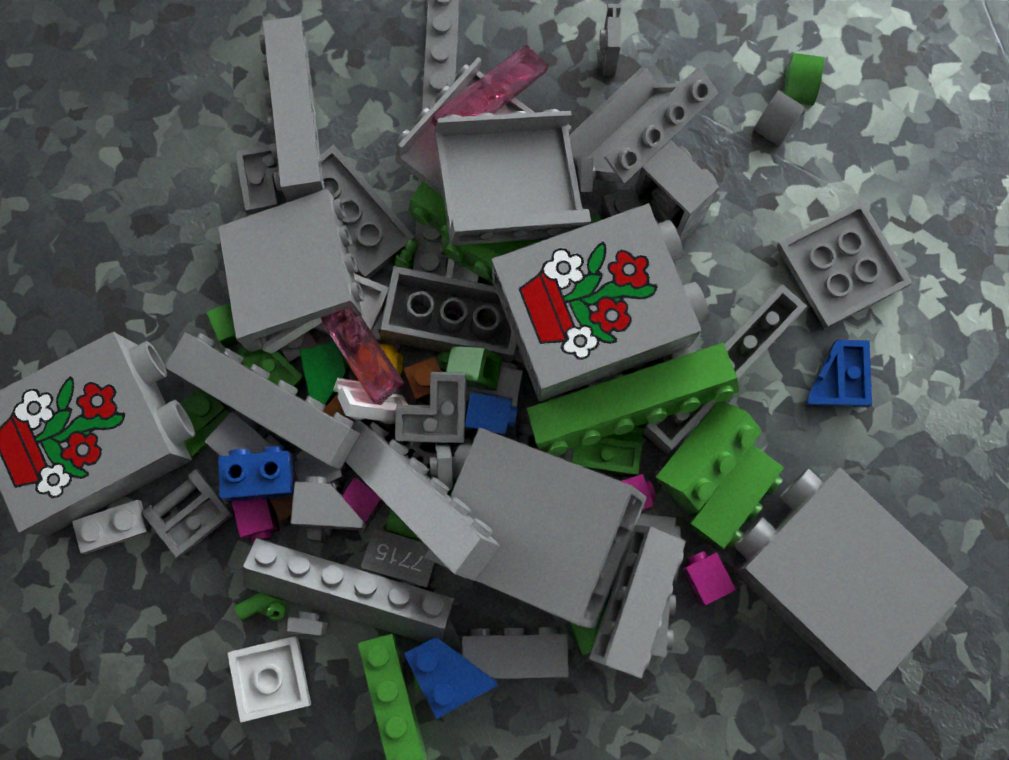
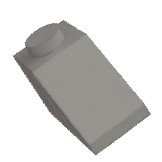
[291,476,366,531]

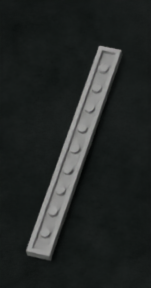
[414,0,459,276]

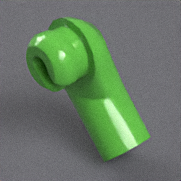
[234,592,286,621]

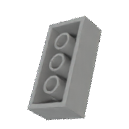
[380,266,516,363]

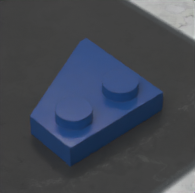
[805,340,872,408]
[404,637,498,719]

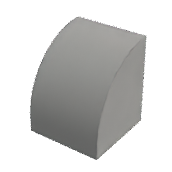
[753,90,805,147]

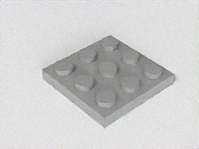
[776,200,912,329]

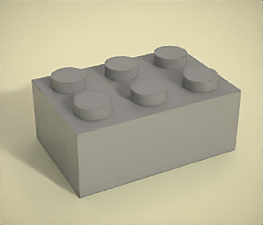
[635,140,719,241]

